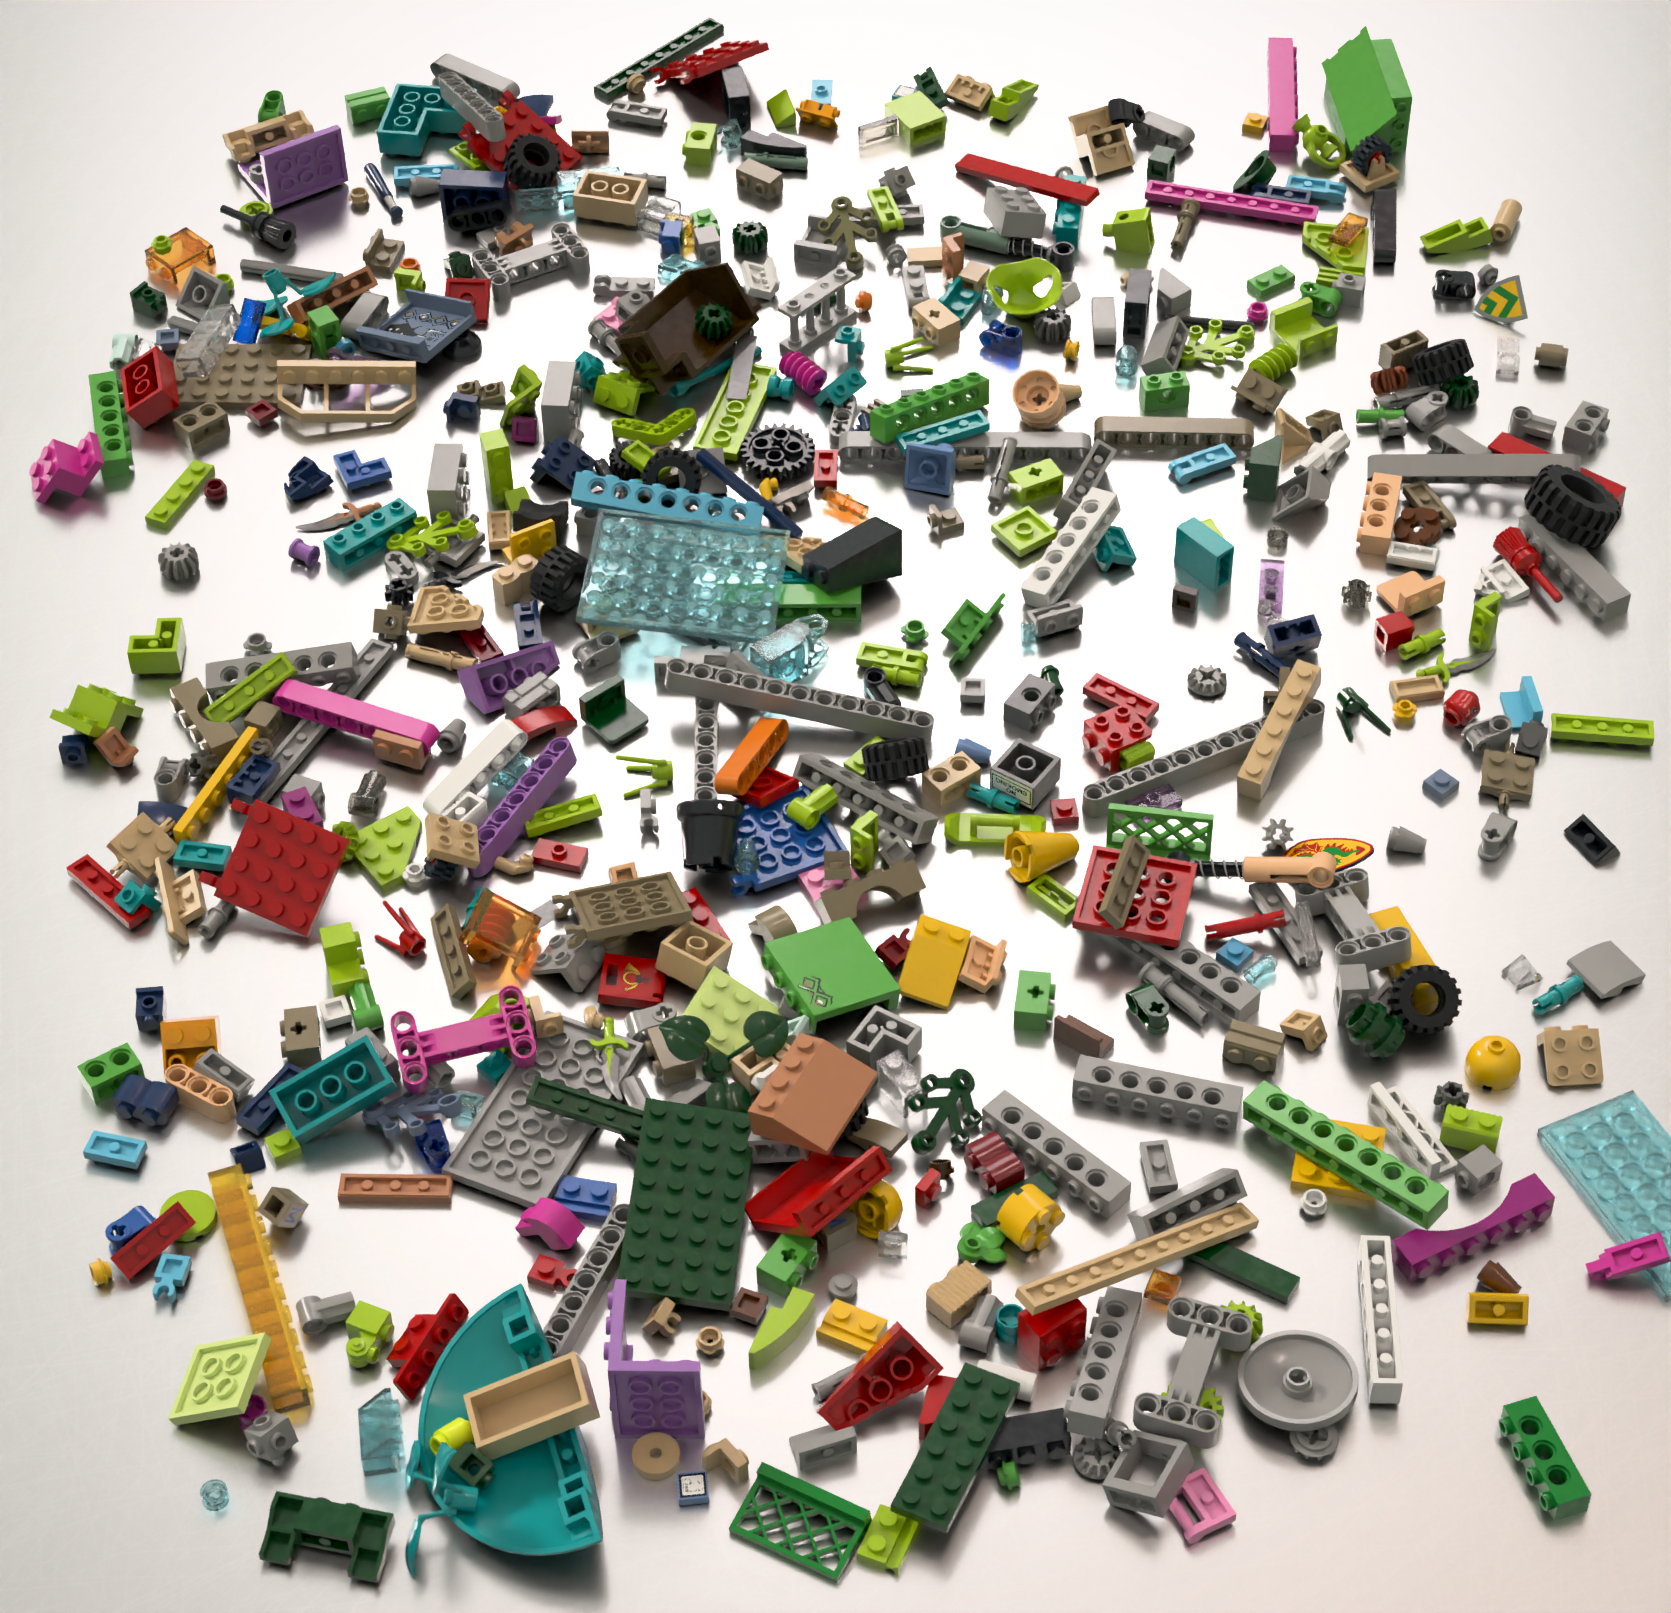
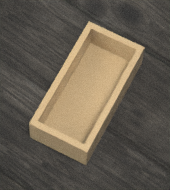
[463,1351,600,1461]

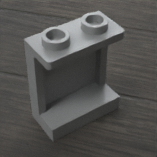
[793,214,847,269]

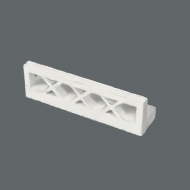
[1367,1081,1457,1181]

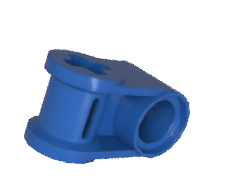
[105,1205,157,1256]

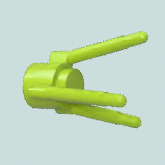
[884,337,934,373]
[615,755,674,798]

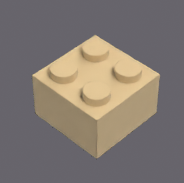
[655,921,733,990]

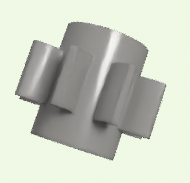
[1261,818,1294,850]

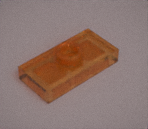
[1328,212,1368,248]

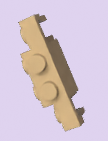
[222,110,315,163]

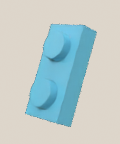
[83,1130,148,1169]

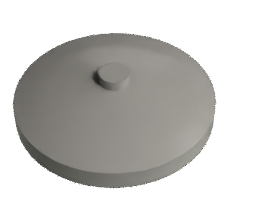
[1238,1330,1359,1431]

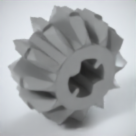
[158,541,199,581]

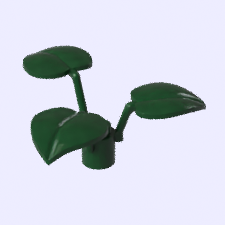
[659,1011,789,1113]

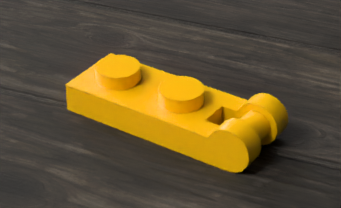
[252,314,311,342]

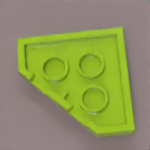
[1302,221,1370,274]
[352,806,422,892]

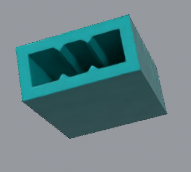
[1174,517,1235,592]

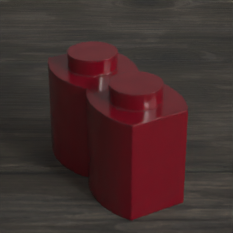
[964,1131,1025,1194]

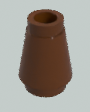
[1477,1260,1522,1294]

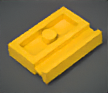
[816,1299,888,1355]

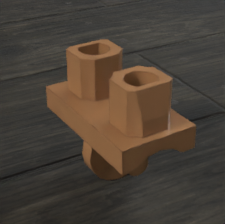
[571,130,610,153]
[495,221,534,257]

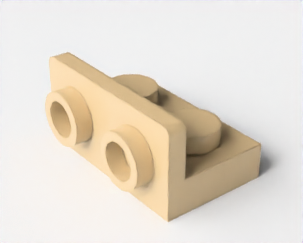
[945,73,996,112]

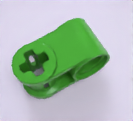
[258,90,286,123]
[1298,281,1342,317]

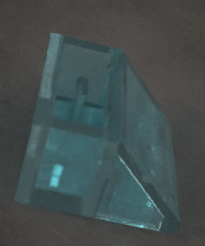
[358,1388,406,1477]

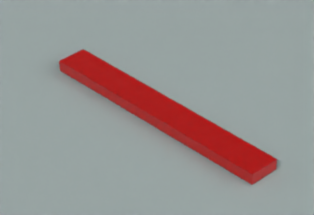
[955,153,1100,207]

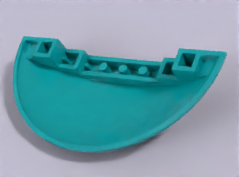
[418,1283,603,1556]

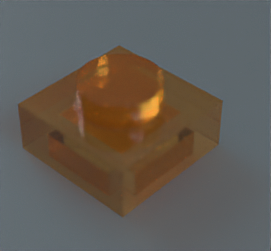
[1144,1268,1182,1305]

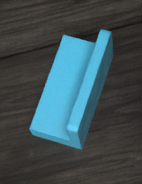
[1499,676,1544,731]

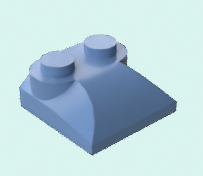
[904,443,956,495]

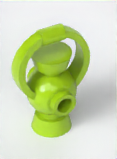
[1292,113,1346,169]

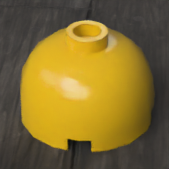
[1465,1035,1521,1091]
[847,1180,903,1239]

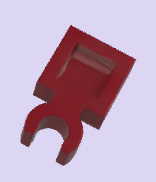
[875,928,911,970]

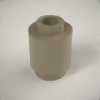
[1534,343,1569,368]

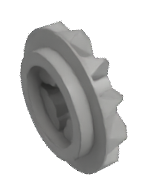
[1187,664,1227,696]
[1290,1424,1338,1460]
[1073,1437,1121,1479]

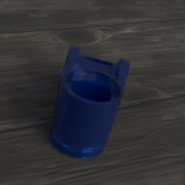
[979,320,1023,356]
[415,1118,451,1173]

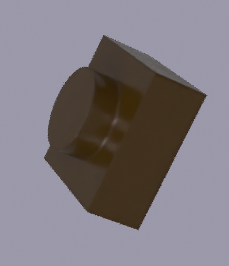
[1171,583,1199,613]

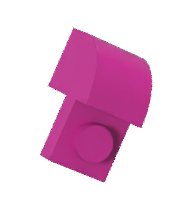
[515,1197,585,1250]

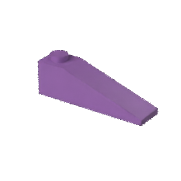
[457,640,560,714]

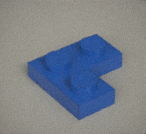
[333,449,392,490]

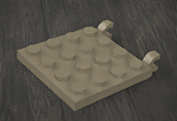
[551,871,693,949]

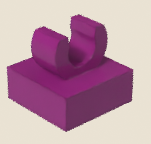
[511,416,537,443]

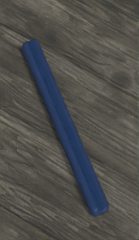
[696,448,804,539]

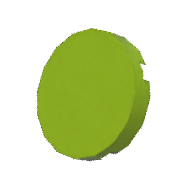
[159,1190,218,1241]

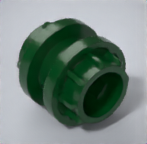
[1346,1001,1405,1058]

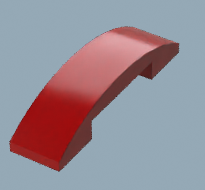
[511,706,578,740]

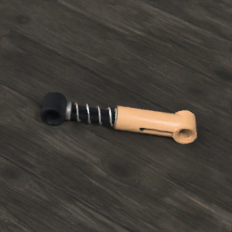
[1164,851,1337,889]

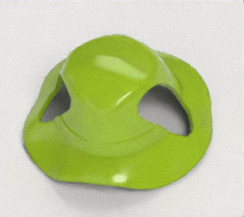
[986,258,1062,319]

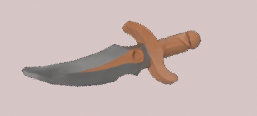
[295,502,382,530]

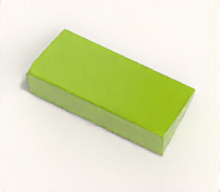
[766,89,796,128]

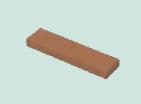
[337,1173,454,1204]

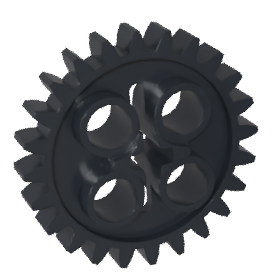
[740,423,815,480]

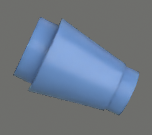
[954,737,992,764]

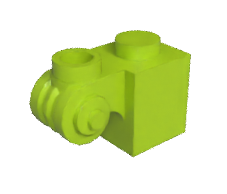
[345,1300,395,1368]

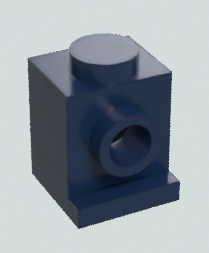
[135,986,167,1030]

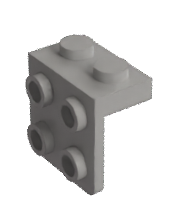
[530,934,607,992]

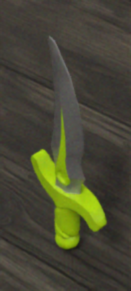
[1416,648,1496,685]
[589,1017,630,1100]

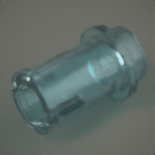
[1243,953,1278,984]

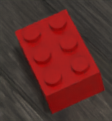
[120,346,180,429]

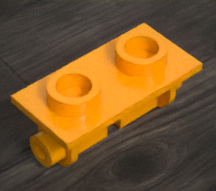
[795,99,841,128]

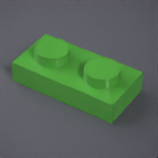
[1247,264,1295,298]

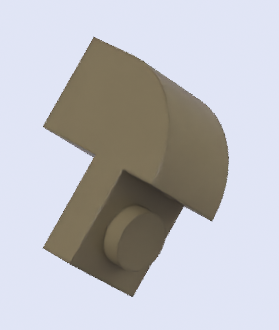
[748,905,798,942]

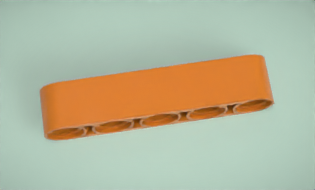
[714,718,789,796]

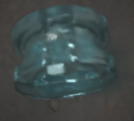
[1020,621,1035,644]
[200,1479,230,1511]

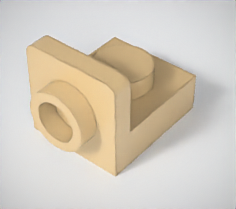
[1279,1009,1328,1052]

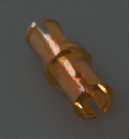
[822,486,869,519]

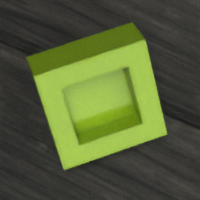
[264,1128,302,1164]

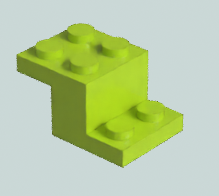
[49,683,144,738]

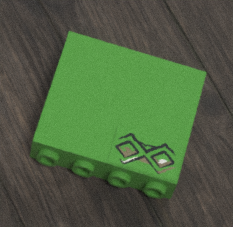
[761,917,901,1034]

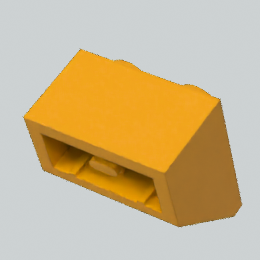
[160,1015,222,1077]

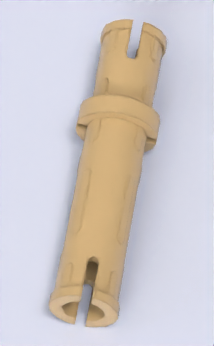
[405,643,478,671]

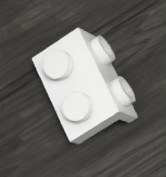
[740,256,781,300]

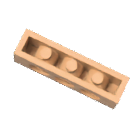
[1356,472,1402,556]

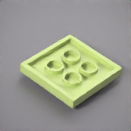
[682,966,780,1065]
[168,1332,271,1426]

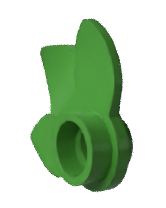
[957,1222,1007,1263]

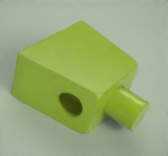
[1102,207,1155,254]

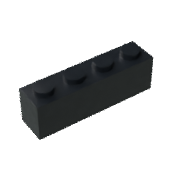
[980,1408,1072,1470]

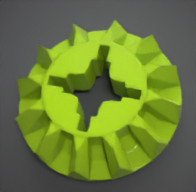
[239,201,273,225]
[331,821,359,862]

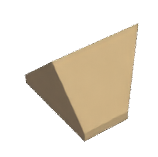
[1274,407,1313,465]

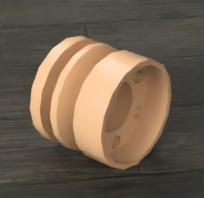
[1012,369,1066,430]

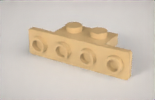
[155,857,207,946]

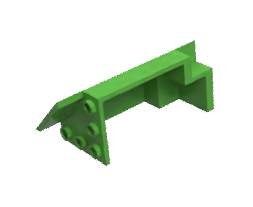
[1321,26,1413,154]

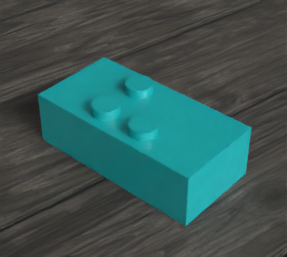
[269,1035,398,1145]

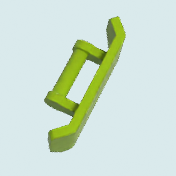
[944,812,1046,847]

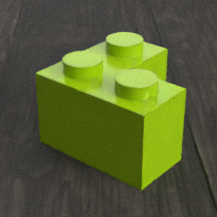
[127,617,186,674]
[319,922,370,1000]

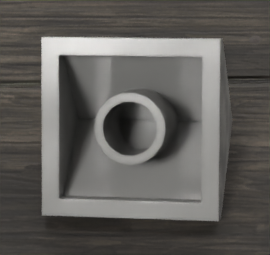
[175,266,231,324]

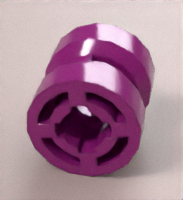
[238,1395,268,1432]

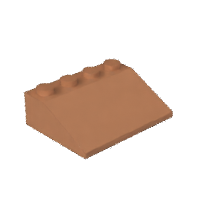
[748,1033,878,1155]

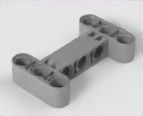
[471,223,591,302]
[1295,868,1412,972]
[1133,1296,1252,1449]

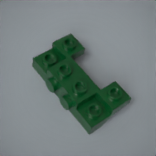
[259,1491,395,1583]

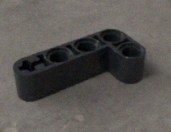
[1370,188,1397,263]

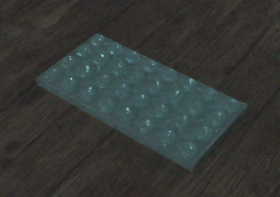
[1537,1090,1671,1303]

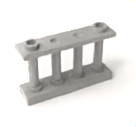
[778,266,857,354]

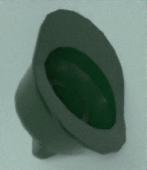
[1233,150,1277,190]

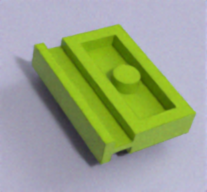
[857,1504,921,1574]

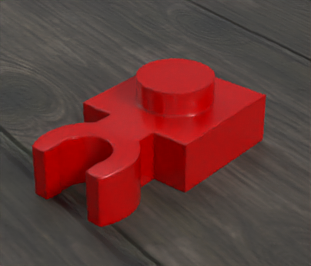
[527,1254,577,1291]

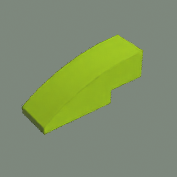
[988,79,1039,121]
[1419,216,1493,253]
[748,1287,815,1370]

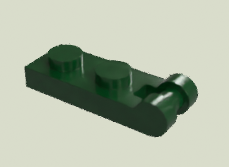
[913,66,950,109]

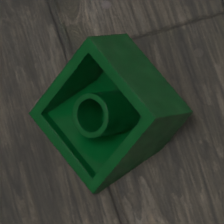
[1243,435,1283,502]

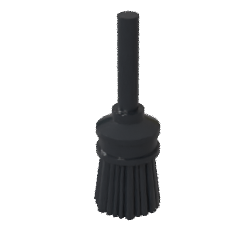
[220,205,297,249]

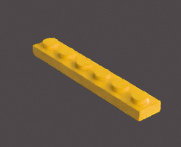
[173,726,259,846]

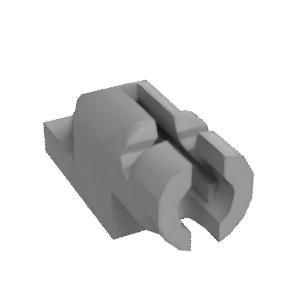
[654,645,732,681]

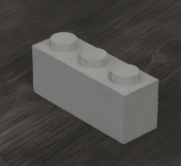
[1141,315,1190,376]

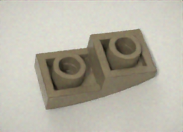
[457,380,506,405]
[846,1117,908,1158]

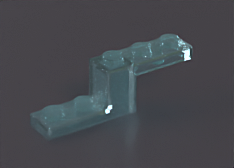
[515,166,621,213]

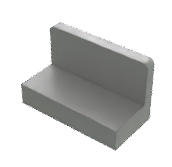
[789,1425,857,1470]

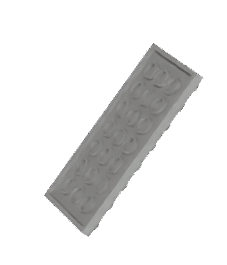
[442,1010,645,1208]

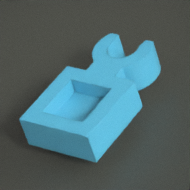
[152,1253,192,1303]

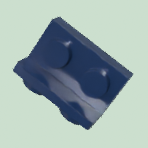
[226,754,281,804]

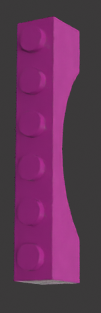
[1391,1173,1555,1282]

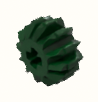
[732,220,769,255]
[694,302,733,340]
[1440,374,1480,409]

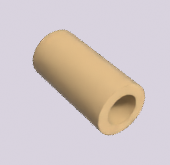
[1490,199,1522,242]

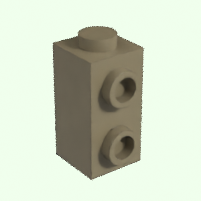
[736,158,784,201]

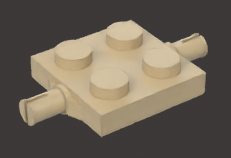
[106,812,178,883]

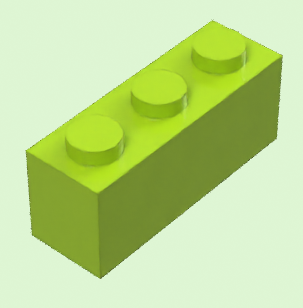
[479,428,514,504]

